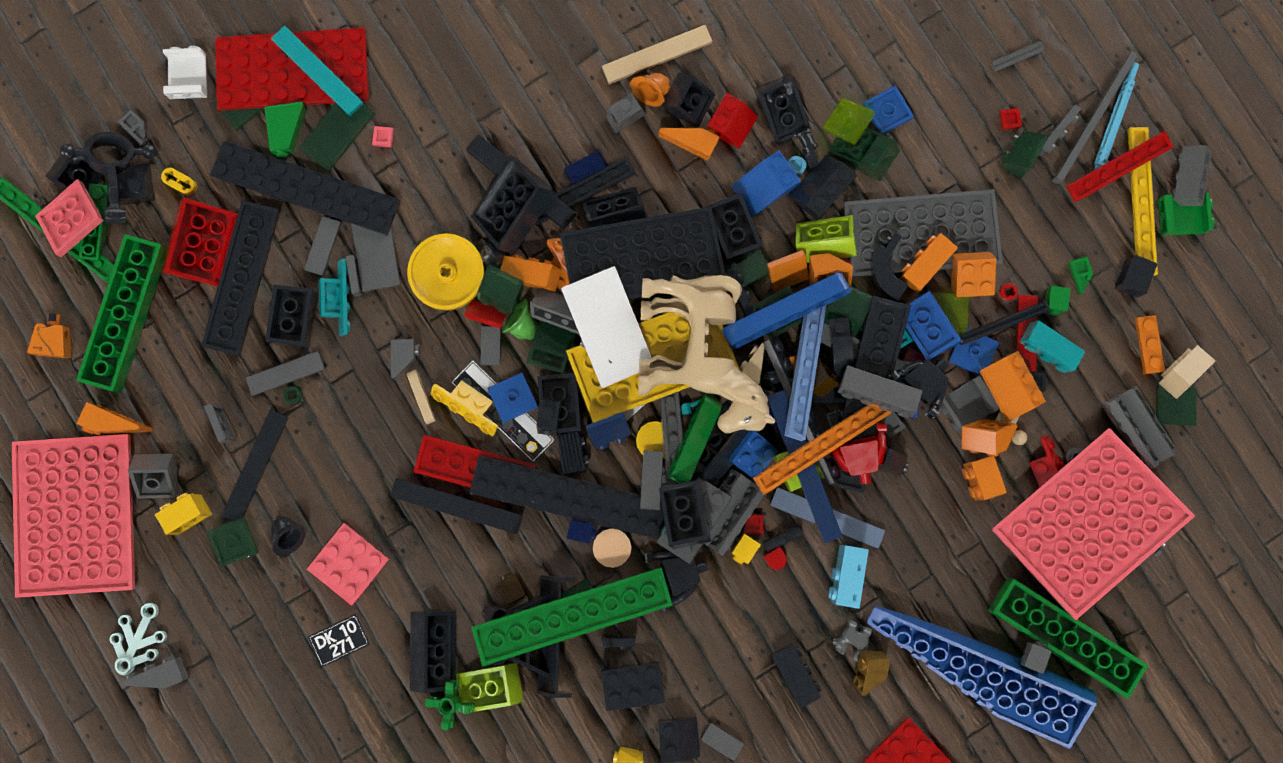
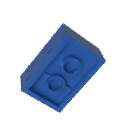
[906,291,963,361]

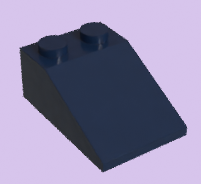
[586,412,631,450]

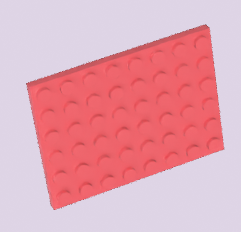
[992,428,1195,620]
[12,434,135,598]

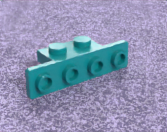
[319,259,350,337]

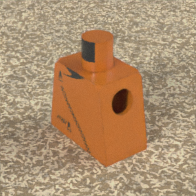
[27,313,72,358]

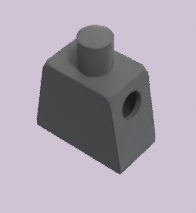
[606,93,646,133]

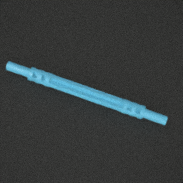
[1094,62,1139,170]

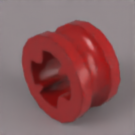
[999,283,1018,301]

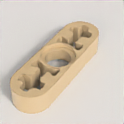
[407,370,436,424]

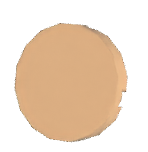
[593,529,631,568]

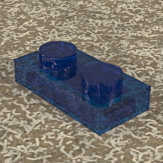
[564,151,606,185]

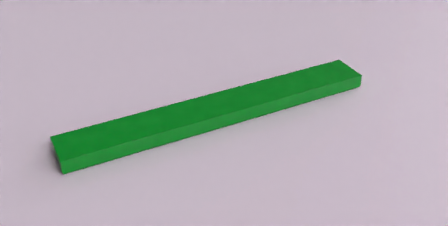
[0,177,114,283]

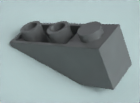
[120,655,189,688]

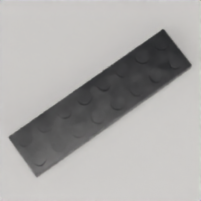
[201,200,280,356]

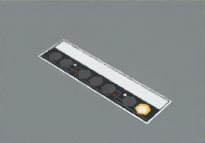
[452,361,554,461]

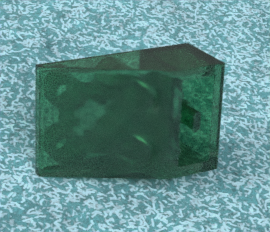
[828,120,900,181]
[526,320,577,374]

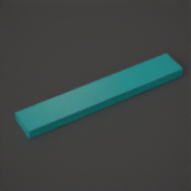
[271,26,363,116]

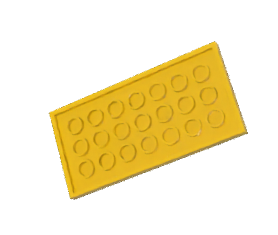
[566,312,739,423]

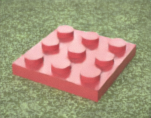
[36,179,104,257]
[307,523,390,606]

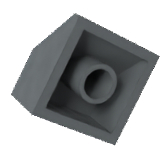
[128,454,177,499]

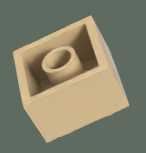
[1159,345,1215,399]

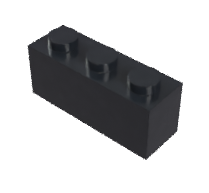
[770,643,822,709]

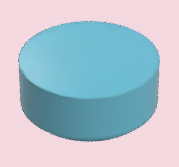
[788,156,806,176]

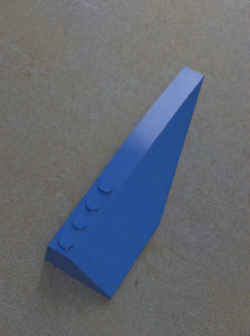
[867,606,1097,749]

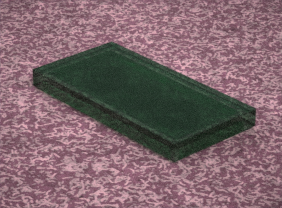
[298,103,375,172]

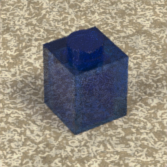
[567,519,597,544]

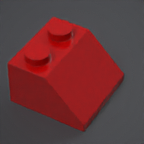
[707,93,758,149]

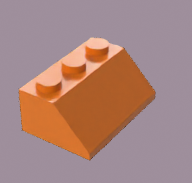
[979,351,1046,422]

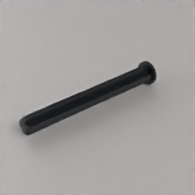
[959,299,1050,345]

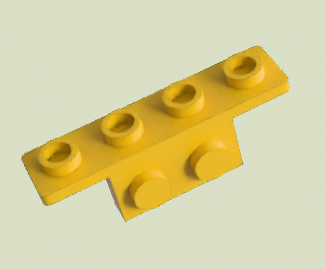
[430,380,498,436]

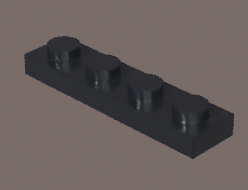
[726,270,766,345]

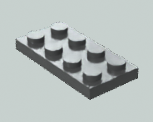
[656,477,732,564]

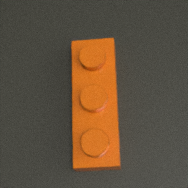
[1135,315,1165,375]

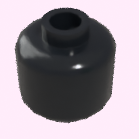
[760,362,783,392]

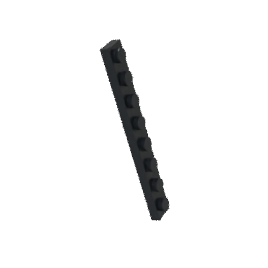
[763,336,841,485]

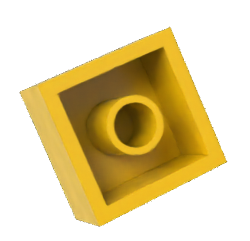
[155,493,212,535]

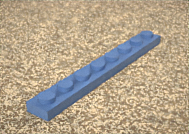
[784,305,826,441]

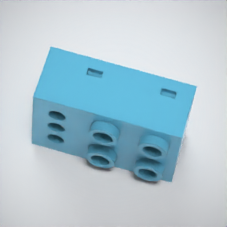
[828,545,869,609]

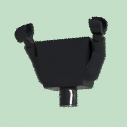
[888,358,949,419]
[644,550,708,611]

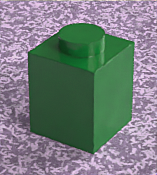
[1045,286,1071,316]

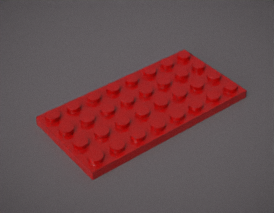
[215,27,369,111]

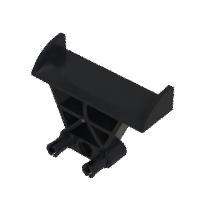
[482,575,575,698]

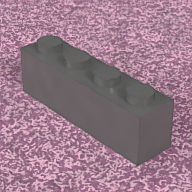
[837,366,922,418]

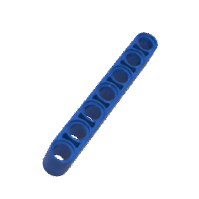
[722,273,851,349]

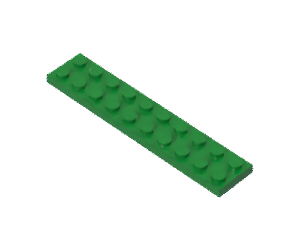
[471,567,673,666]

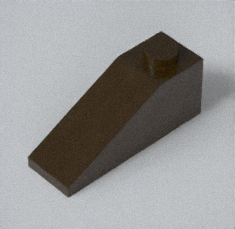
[812,346,839,398]

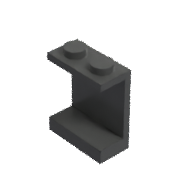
[939,376,1000,434]

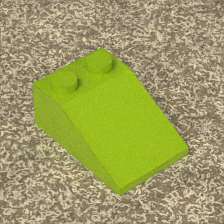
[456,663,524,712]

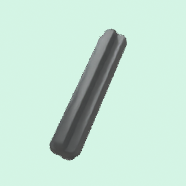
[991,41,1044,71]

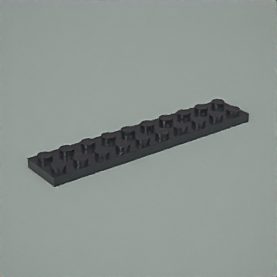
[210,141,400,236]
[825,296,911,493]
[469,456,664,539]

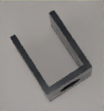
[1115,255,1157,298]

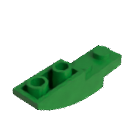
[79,184,109,261]

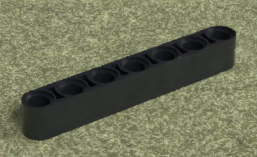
[466,135,577,230]
[390,478,523,534]

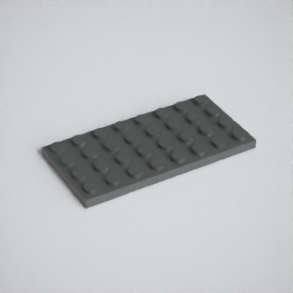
[843,189,1003,277]

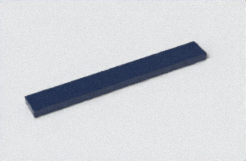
[767,390,843,543]

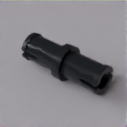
[763,525,803,552]

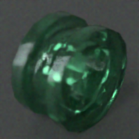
[283,387,302,404]

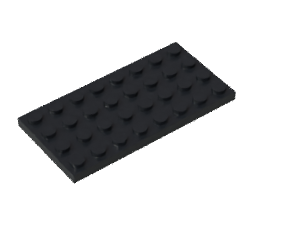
[559,206,726,300]

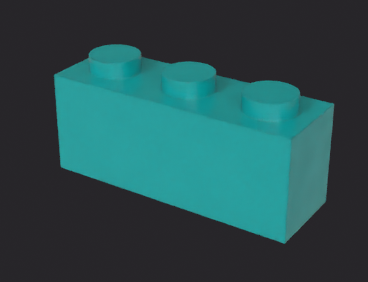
[1020,321,1085,373]

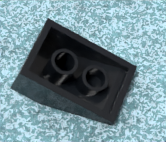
[754,74,811,144]

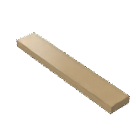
[602,25,712,85]

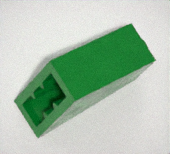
[264,102,307,157]

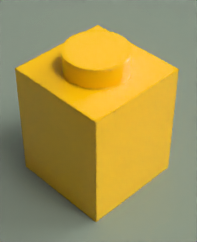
[731,534,761,565]

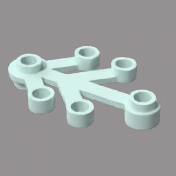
[110,603,167,675]

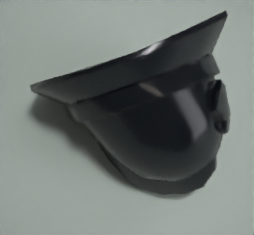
[476,237,510,274]
[271,515,305,556]

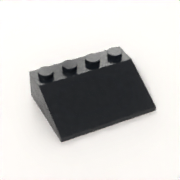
[471,155,555,254]

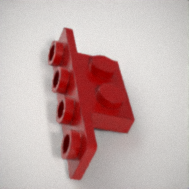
[1029,435,1063,487]

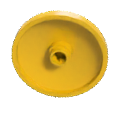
[407,234,485,310]

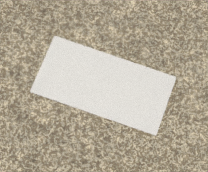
[561,266,652,388]

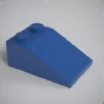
[731,150,801,217]

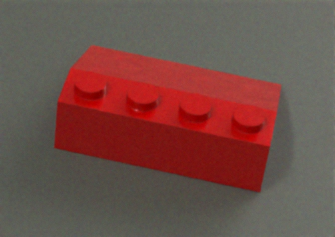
[161,198,238,287]

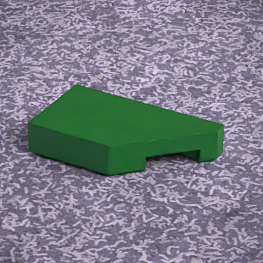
[1068,256,1093,295]

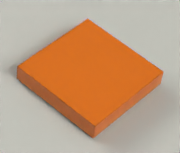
[767,250,809,292]

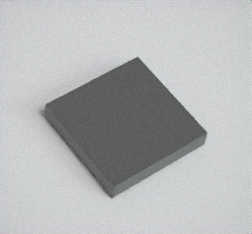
[204,404,236,444]

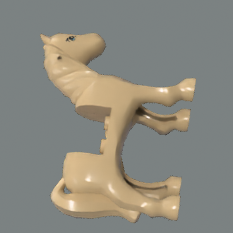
[638,275,775,433]

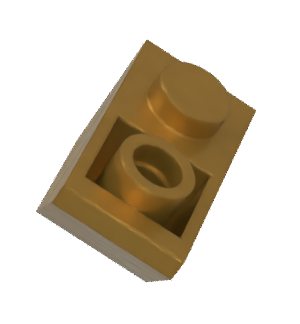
[853,651,891,696]

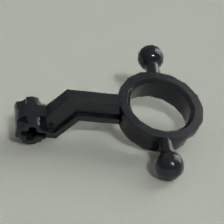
[60,132,157,224]

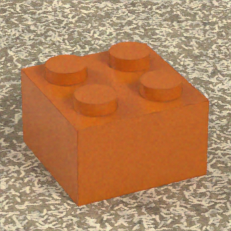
[951,252,997,297]
[962,455,1007,501]

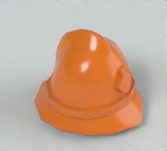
[630,73,670,107]

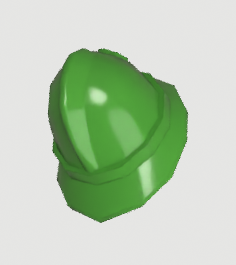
[502,299,539,340]

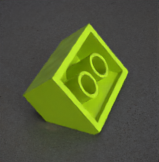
[796,215,857,263]

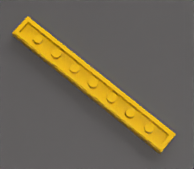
[1128,127,1158,276]

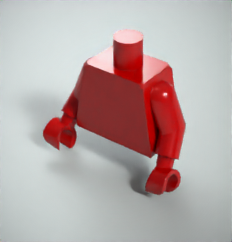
[832,423,887,484]

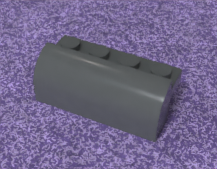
[1105,385,1177,470]
[704,469,764,556]

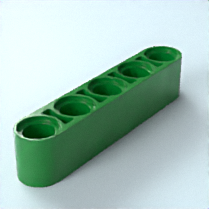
[667,394,722,484]

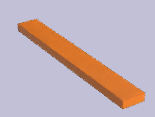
[753,404,892,495]

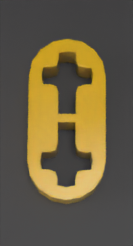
[161,168,197,196]

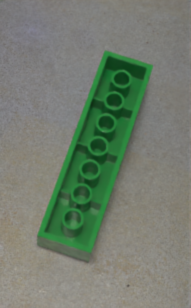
[76,234,167,394]
[987,578,1149,699]

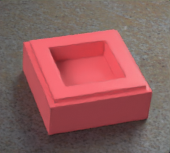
[372,126,394,148]

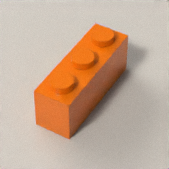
[899,233,958,293]
[498,254,561,292]

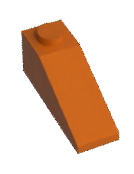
[658,128,720,161]

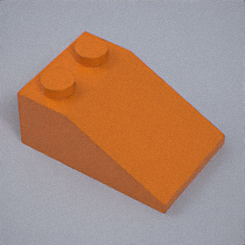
[76,402,153,435]

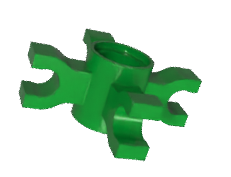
[425,680,475,730]

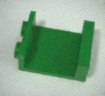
[1157,192,1215,236]

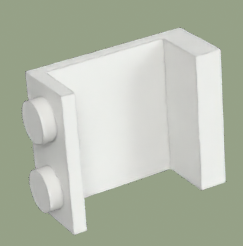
[163,46,207,99]

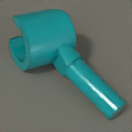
[680,399,700,415]

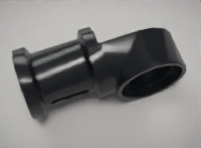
[796,129,819,169]

